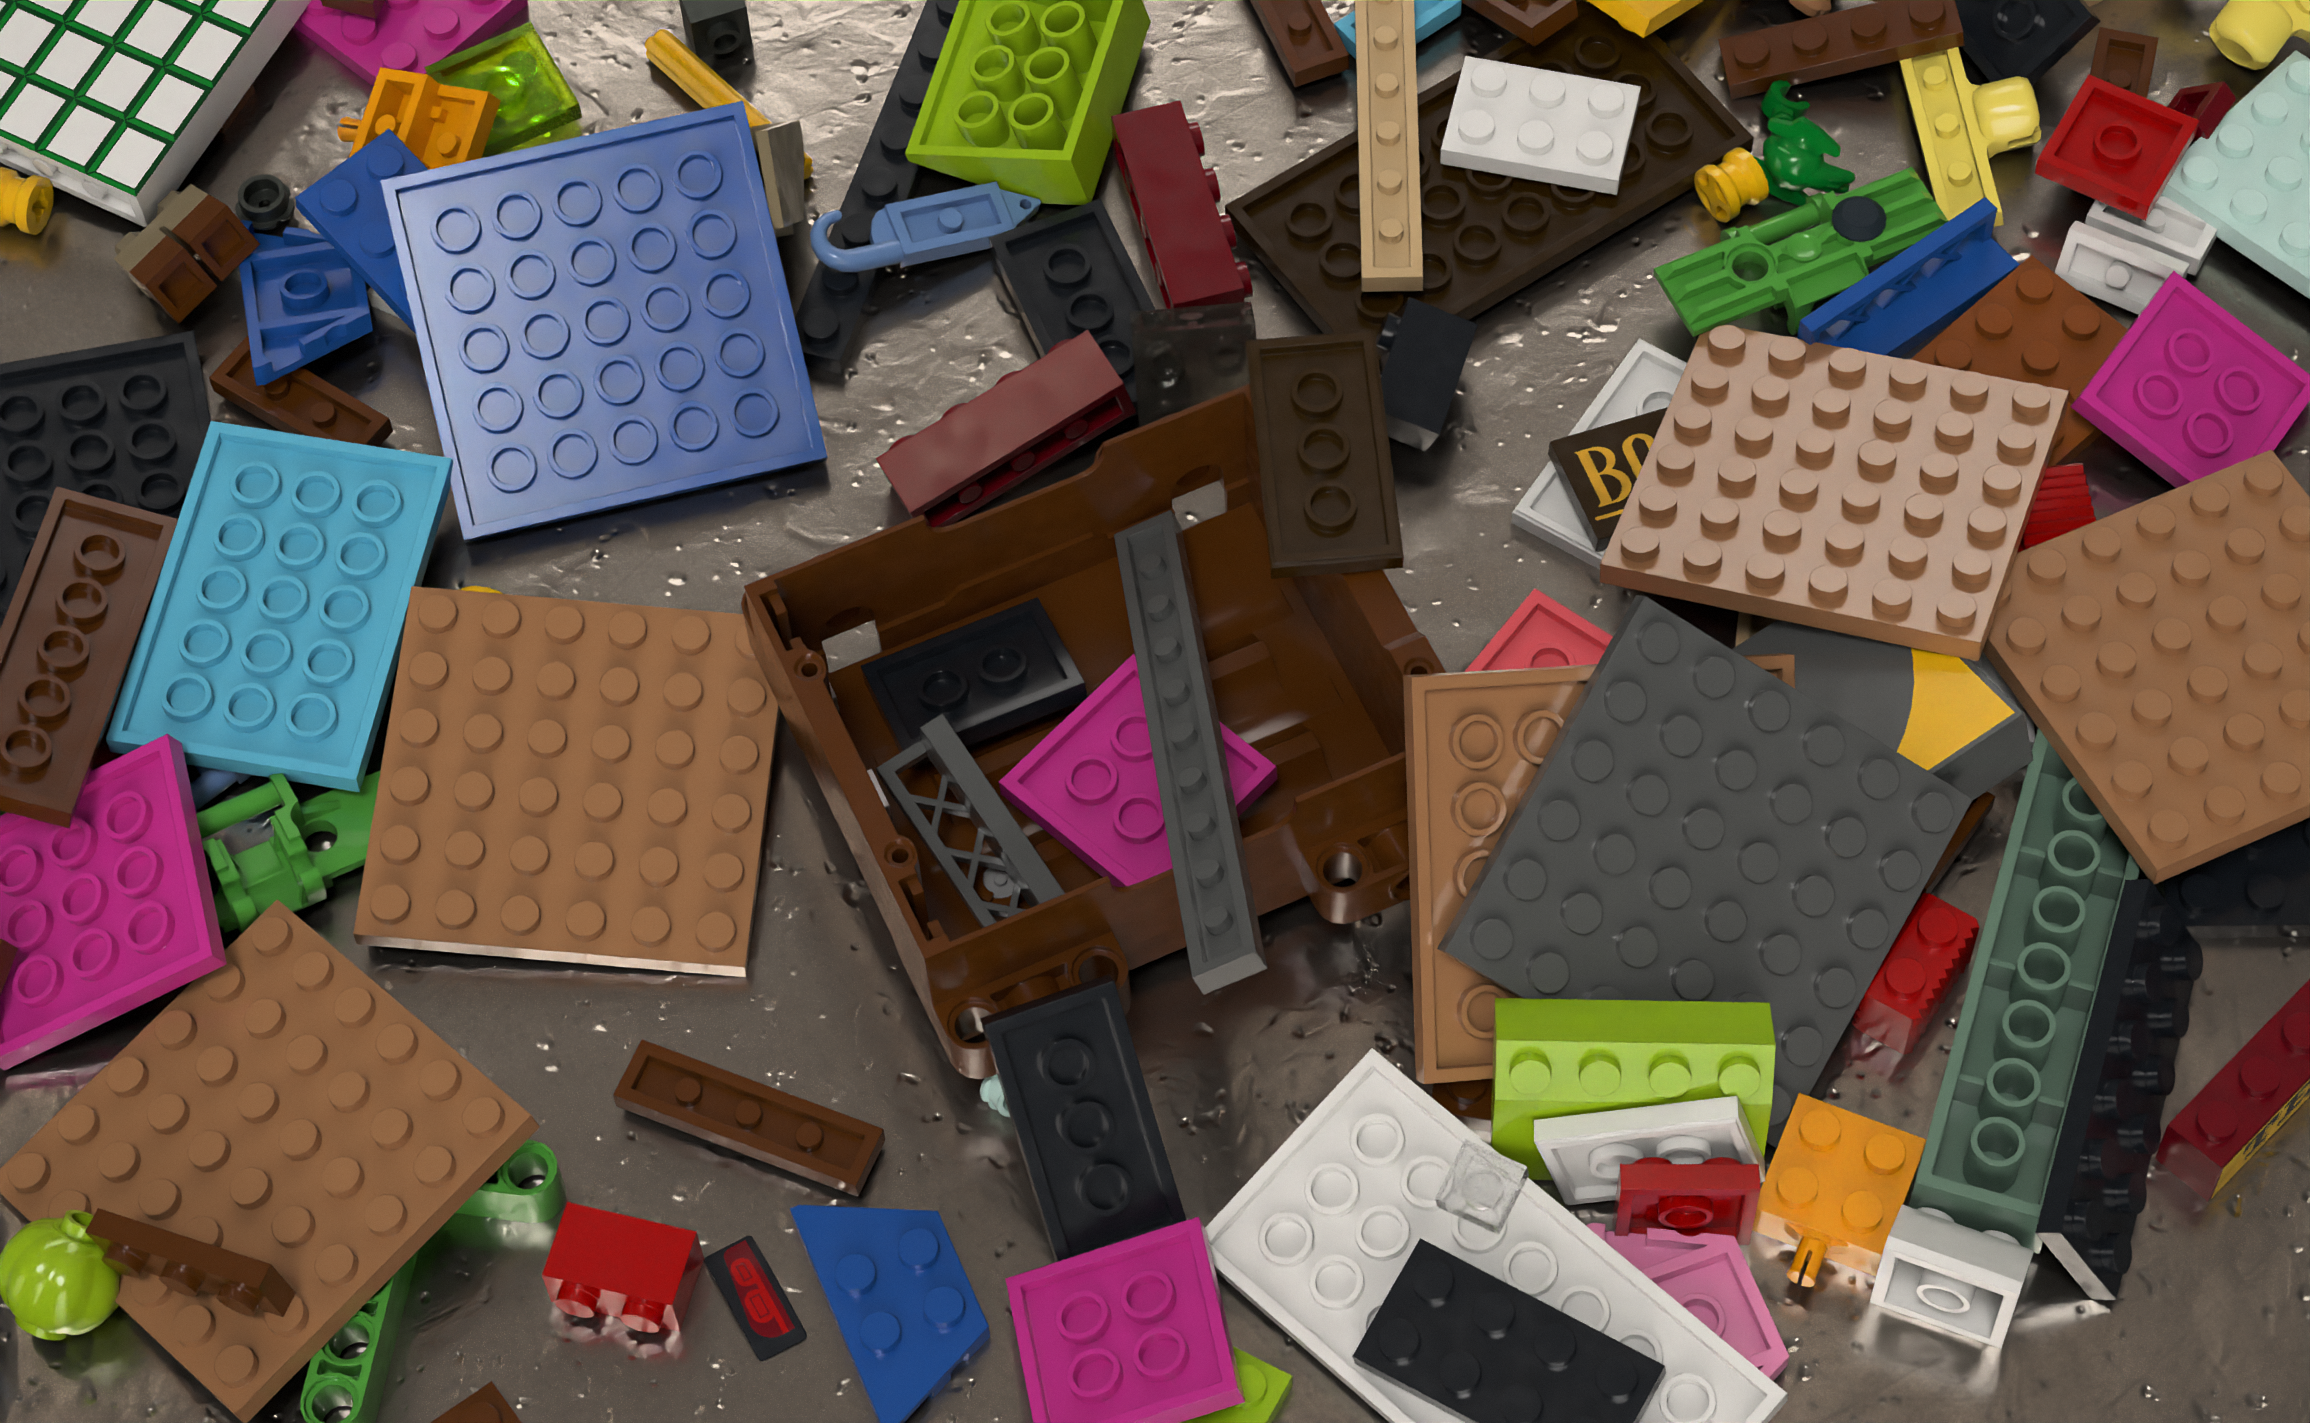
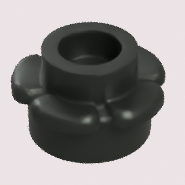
[235,174,295,230]

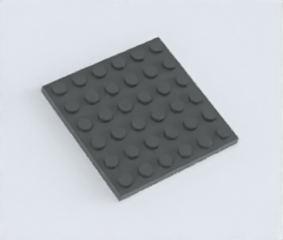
[1437,595,1973,1149]

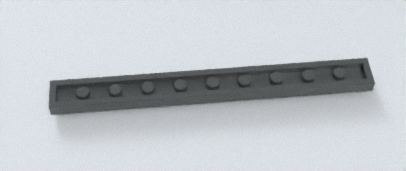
[1114,510,1267,995]

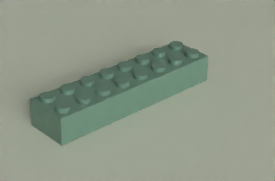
[1908,728,2140,1254]

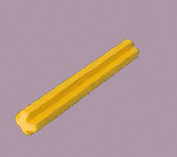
[644,29,813,179]

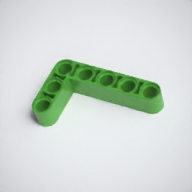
[300,1140,566,1423]

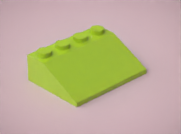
[905,0,1151,205]
[1490,998,1776,1180]

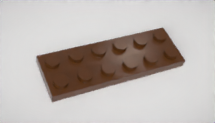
[0,486,178,829]

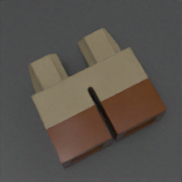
[114,184,260,324]

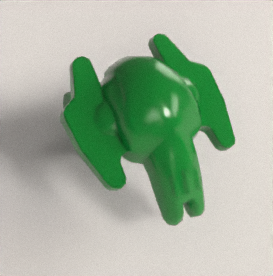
[1752,80,1856,206]

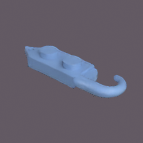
[810,181,1041,272]

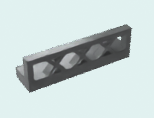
[876,714,1065,928]

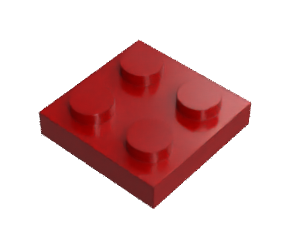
[2035,74,2199,221]
[1612,1157,1760,1245]

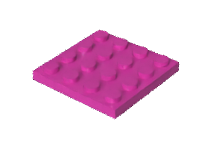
[0,734,227,1070]

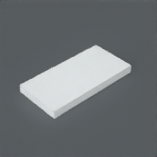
[1511,338,1687,570]

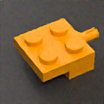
[337,67,501,170]
[1752,1093,1927,1287]

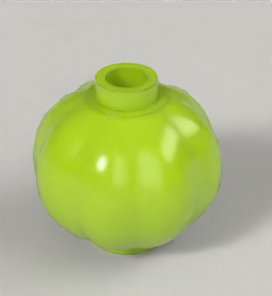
[0,1210,121,1341]

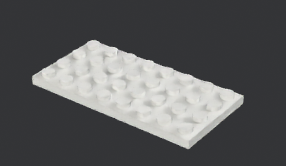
[1205,1048,1788,1423]

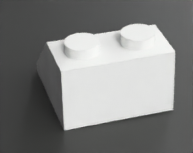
[1870,1205,2034,1349]

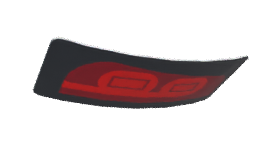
[704,1236,807,1361]

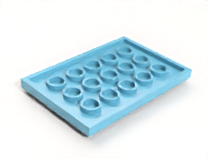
[106,421,453,792]

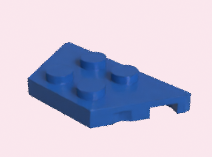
[239,220,373,386]
[790,1205,990,1423]

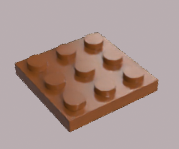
[1911,255,2128,466]

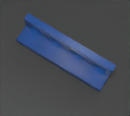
[1797,197,2020,358]

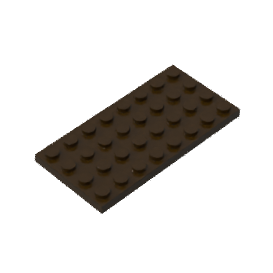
[1225,0,1754,361]

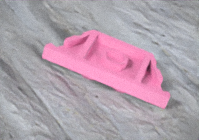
[1586,1223,1789,1381]

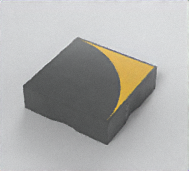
[1732,620,2033,801]

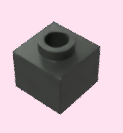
[679,0,752,59]

